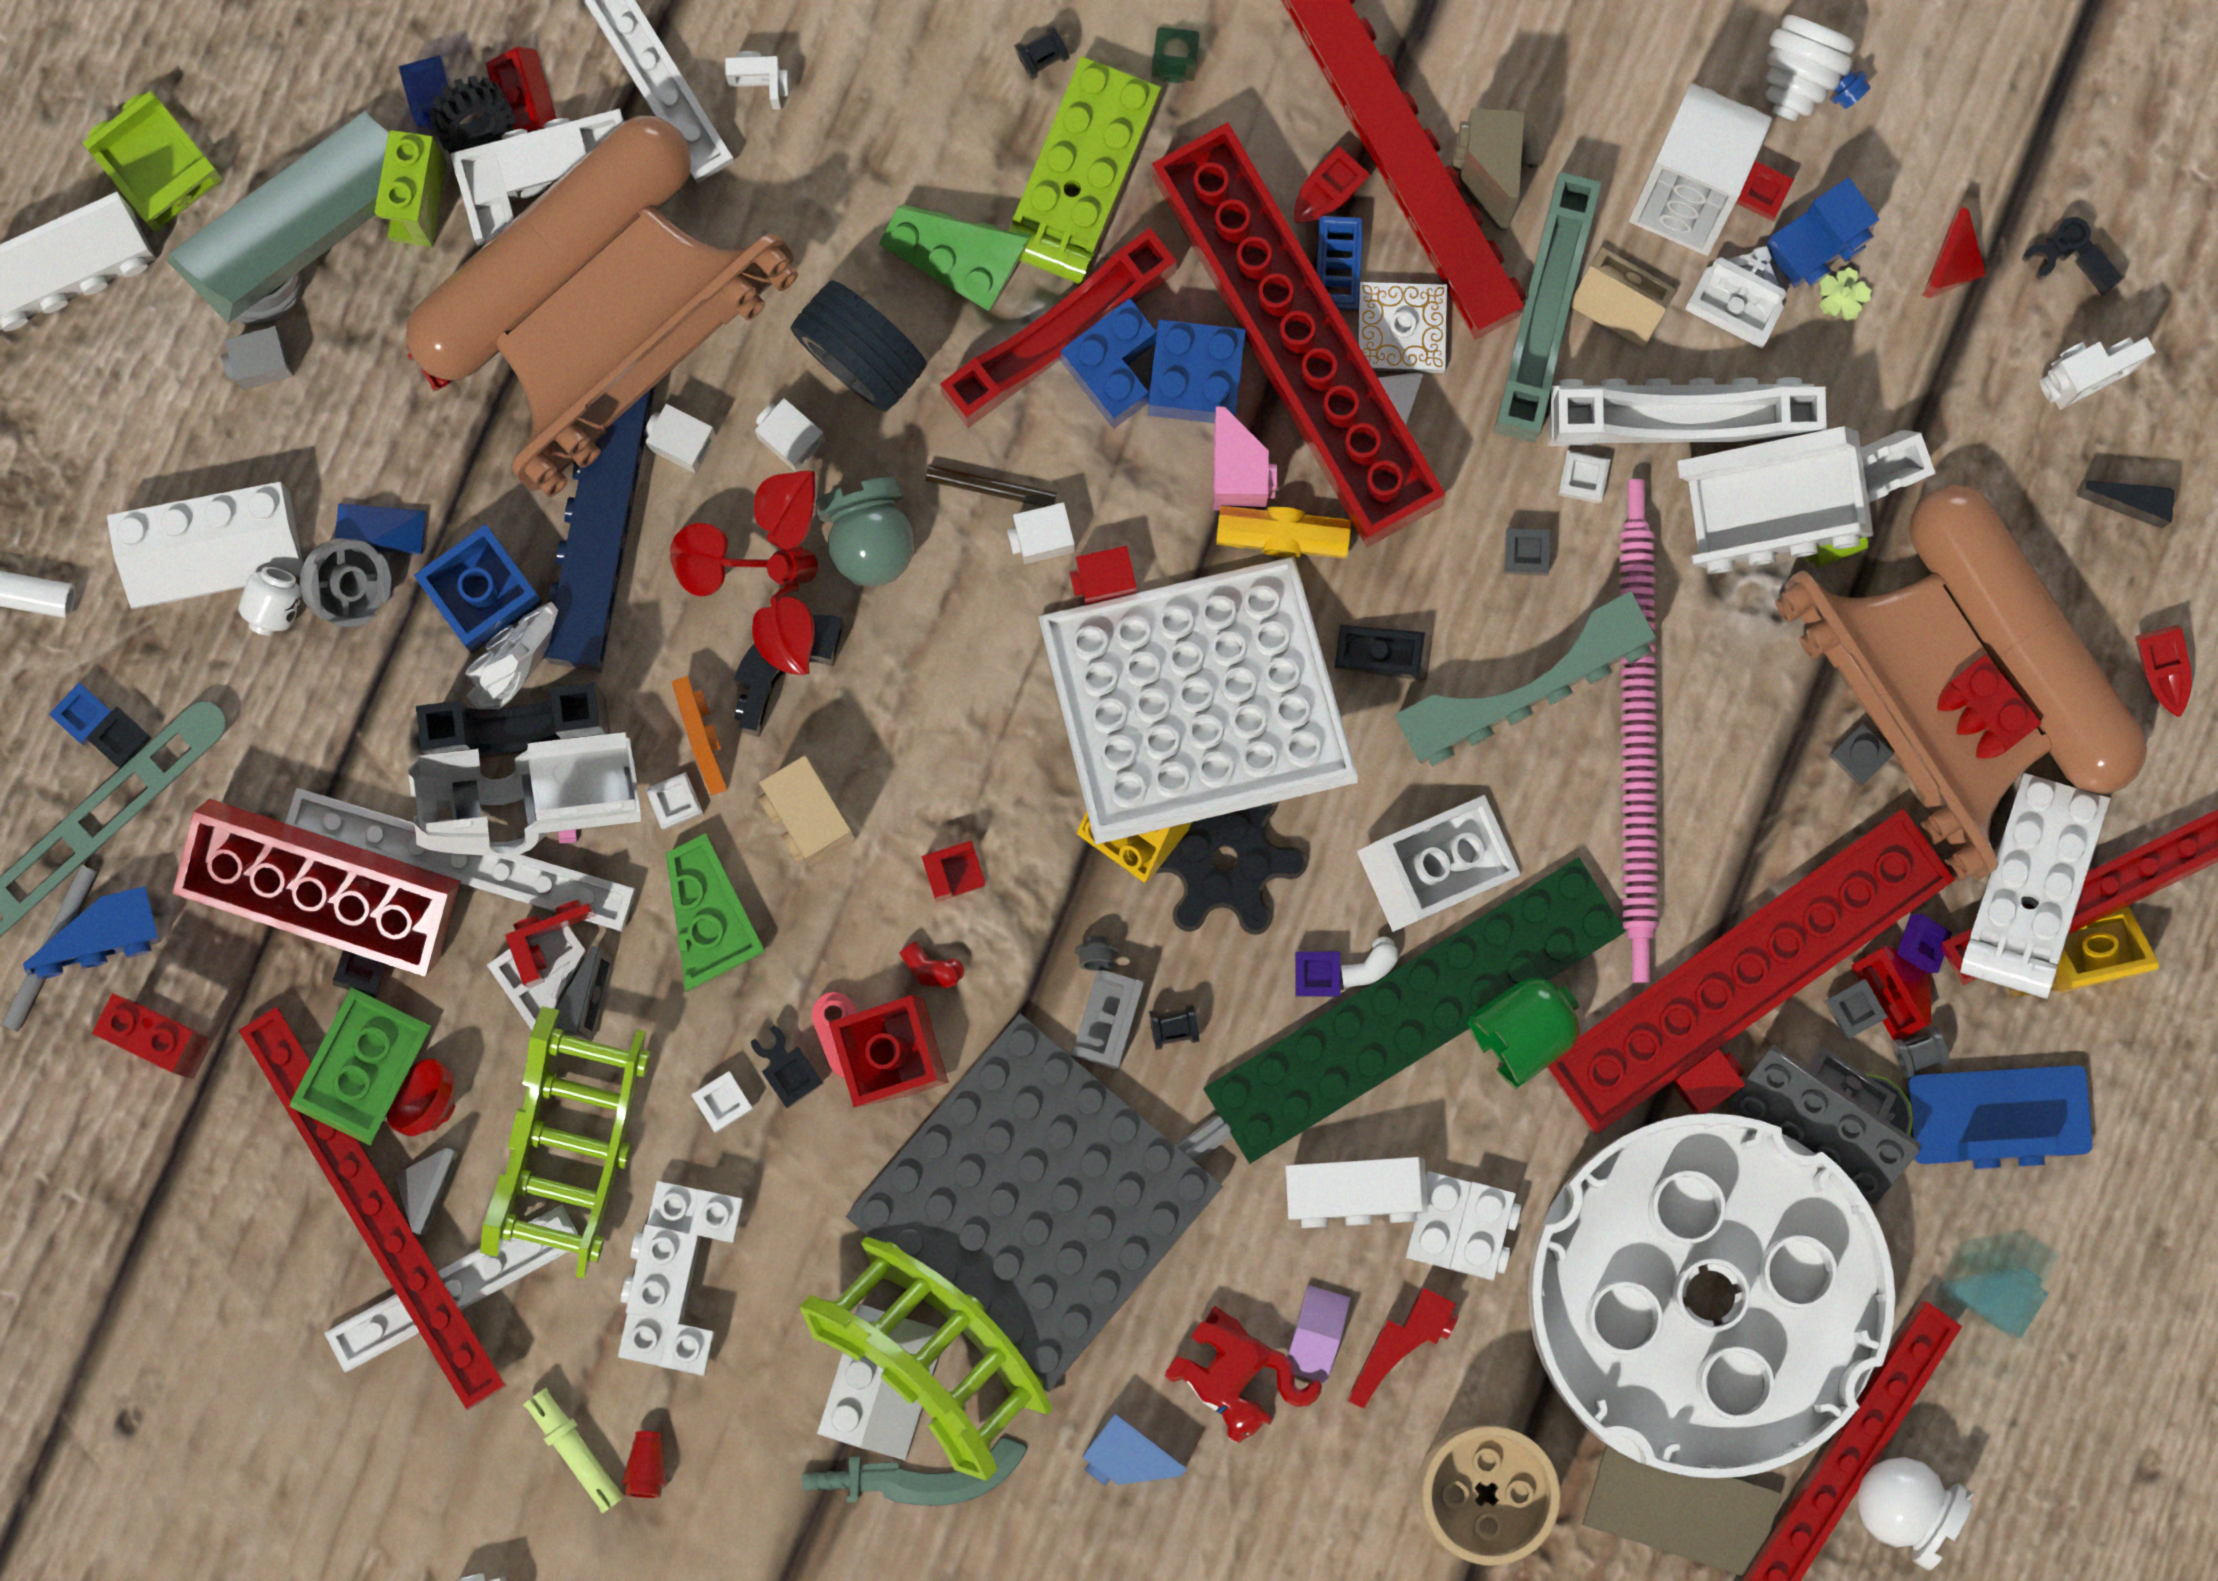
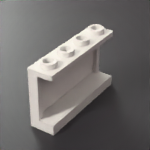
[1677,426,1874,574]

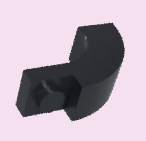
[734,615,844,737]

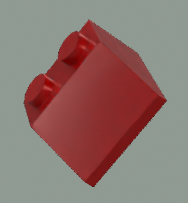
[829,995,949,1108]

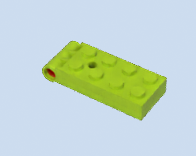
[1008,56,1161,285]

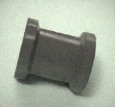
[1892,1027,1950,1078]

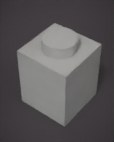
[221,326,294,390]

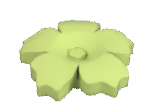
[1819,267,1872,321]

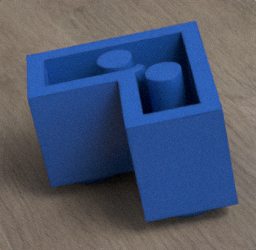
[1765,177,1880,288]
[1060,298,1157,429]

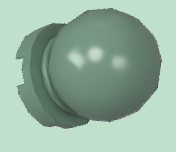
[815,477,915,587]

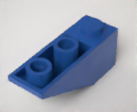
[23,886,160,980]

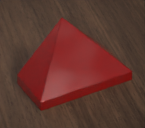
[1922,206,1986,299]
[1851,945,1931,1041]

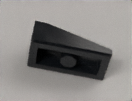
[2077,481,2174,528]
[1334,625,1432,680]

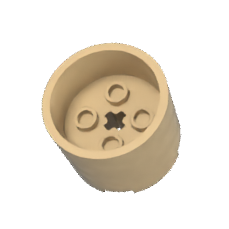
[1416,1425,1560,1566]

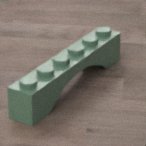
[1493,172,1602,443]
[1395,591,1657,767]

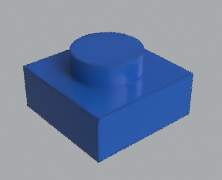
[49,682,111,746]

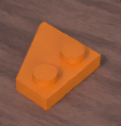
[671,676,727,796]

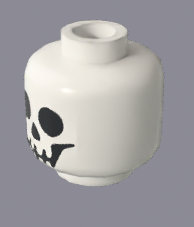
[238,567,302,636]

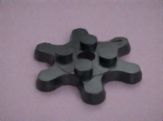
[1156,804,1307,935]

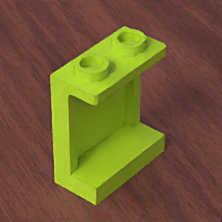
[83,91,223,233]
[374,130,447,247]

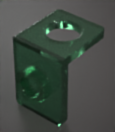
[1151,27,1199,83]

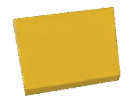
[2055,907,2159,993]

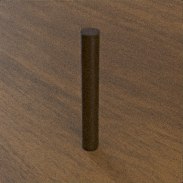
[925,464,1057,507]

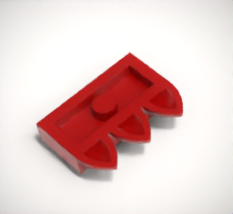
[1937,654,2042,759]

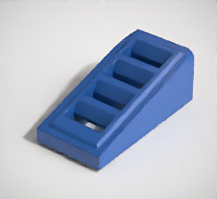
[1316,216,1363,311]

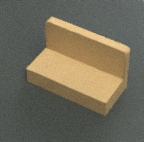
[1570,247,1678,347]

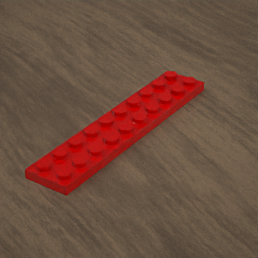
[1546,808,1955,1136]

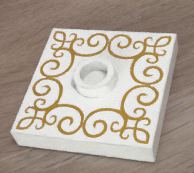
[1358,282,1447,373]

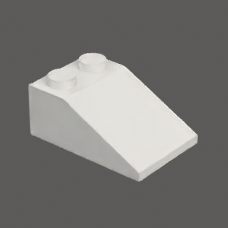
[1357,795,1521,932]

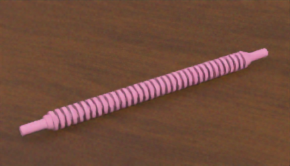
[1619,479,1658,983]

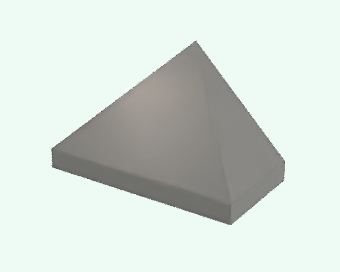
[395,1148,460,1236]

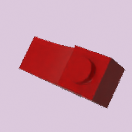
[1346,1288,1459,1409]

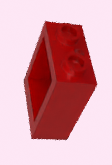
[91,993,213,1080]

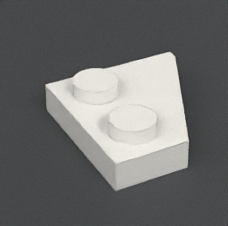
[487,926,587,1030]

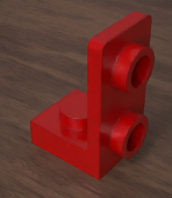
[505,900,596,988]

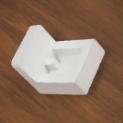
[725,51,789,109]

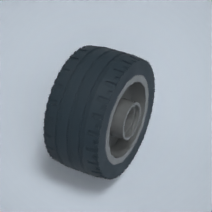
[790,280,927,412]

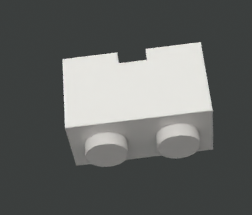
[1861,430,1936,503]

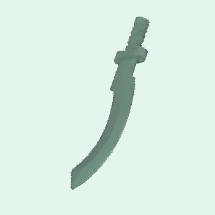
[802,1437,1027,1506]

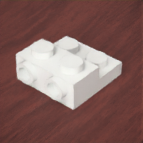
[2040,337,2156,410]
[1405,1171,1521,1281]

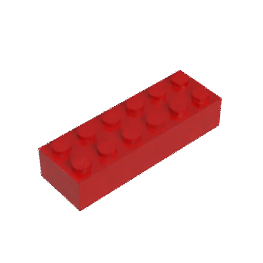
[172,798,461,976]

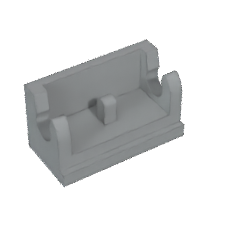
[1072,970,1144,1070]

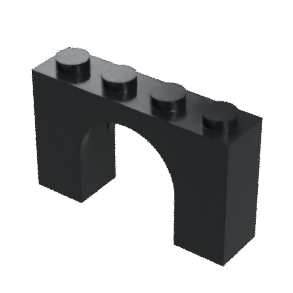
[416,682,610,759]

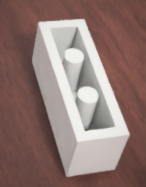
[1285,1157,1428,1228]

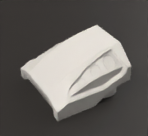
[465,602,558,709]

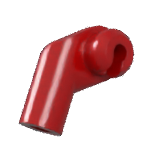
[899,941,964,989]

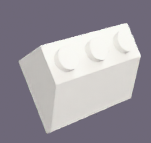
[817,1304,939,1460]

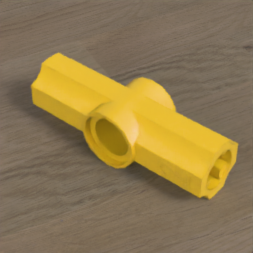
[1216,506,1351,559]

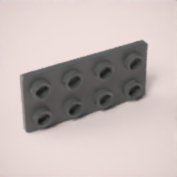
[1728,1045,1921,1204]

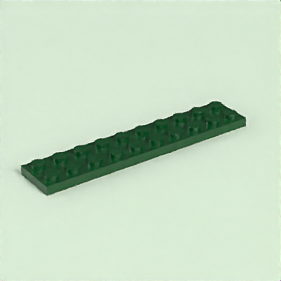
[1203,857,1626,1165]

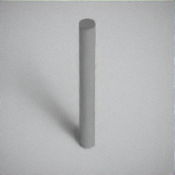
[2,865,97,1032]

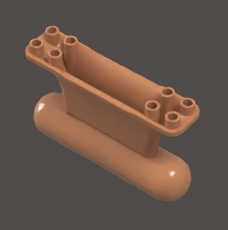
[406,115,798,497]
[1775,485,2147,882]

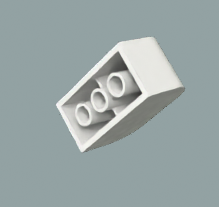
[1629,83,1772,256]

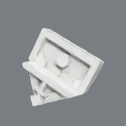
[1685,246,1786,349]

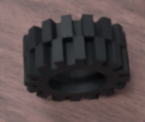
[429,76,515,155]

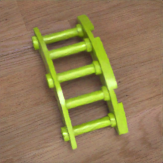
[480,1006,651,1279]
[799,1237,1053,1481]

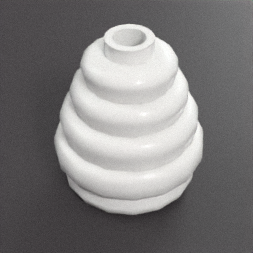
[1765,15,1855,122]

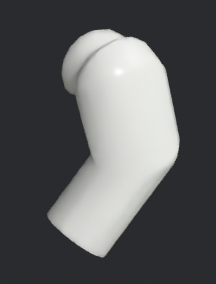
[1340,937,1399,988]

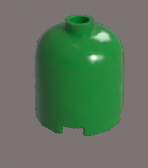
[1466,977,1579,1089]

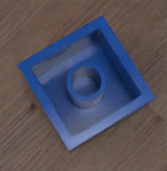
[1148,319,1246,423]
[414,524,543,654]

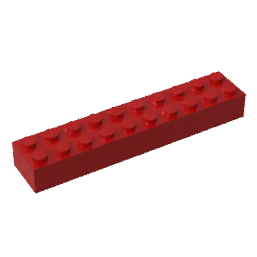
[1152,122,1446,548]

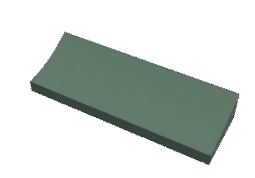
[167,111,388,324]

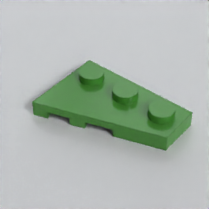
[879,204,1033,311]
[666,833,766,992]

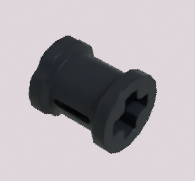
[1014,25,1070,80]
[1149,1004,1199,1050]

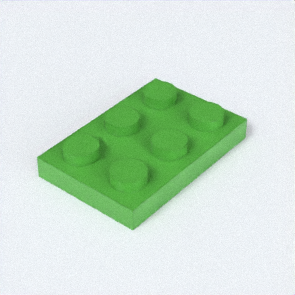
[290,987,432,1146]

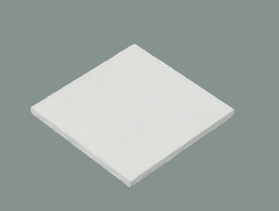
[1038,556,1358,845]

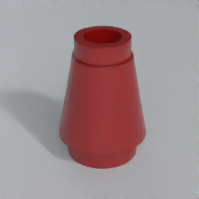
[622,1431,666,1499]

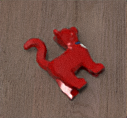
[1164,1305,1322,1443]

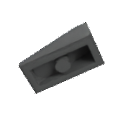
[556,946,614,1041]

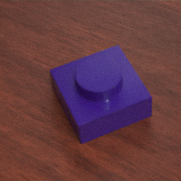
[1897,914,1952,973]
[1295,952,1340,997]

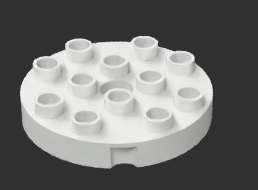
[1528,1114,1895,1478]

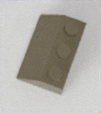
[1451,108,1525,231]

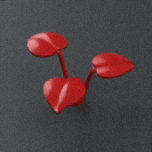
[670,470,818,675]

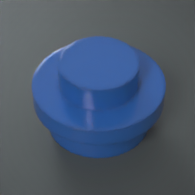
[1829,70,1871,109]

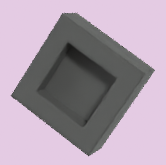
[1504,528,1551,576]
[1829,723,1894,787]
[1824,979,1887,1040]

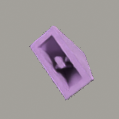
[1287,1285,1351,1384]

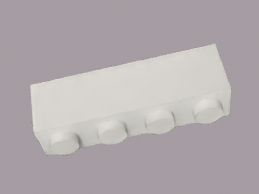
[0,192,156,331]
[107,481,303,609]

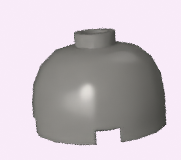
[299,538,392,627]

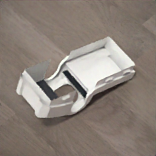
[408,732,641,857]

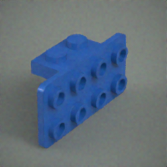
[1908,1065,2093,1169]

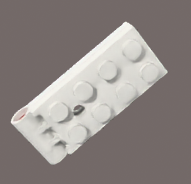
[1960,773,2111,999]

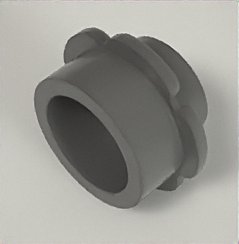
[1075,936,1119,971]

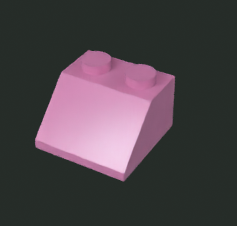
[1213,407,1277,510]

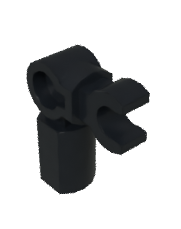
[2022,217,2125,296]

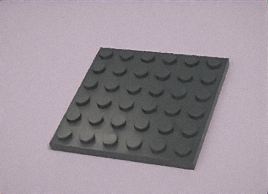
[845,1014,1223,1392]

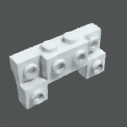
[450,109,624,246]
[618,1181,745,1376]

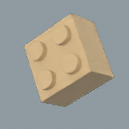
[758,755,856,868]

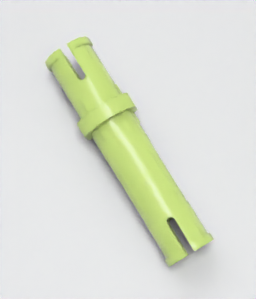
[523,1388,625,1514]

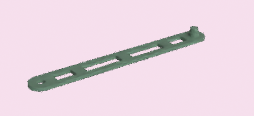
[0,701,227,938]

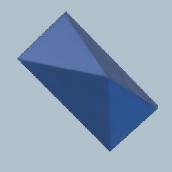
[335,503,427,555]

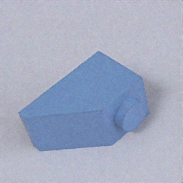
[1082,1414,1187,1486]

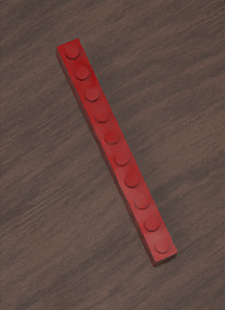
[1281,0,1526,340]

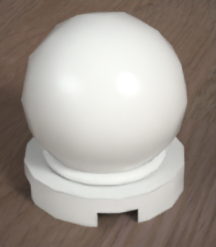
[1857,1457,1974,1571]

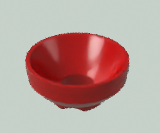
[386,1058,456,1136]

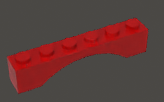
[940,227,1177,428]

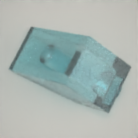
[1937,1266,2049,1338]

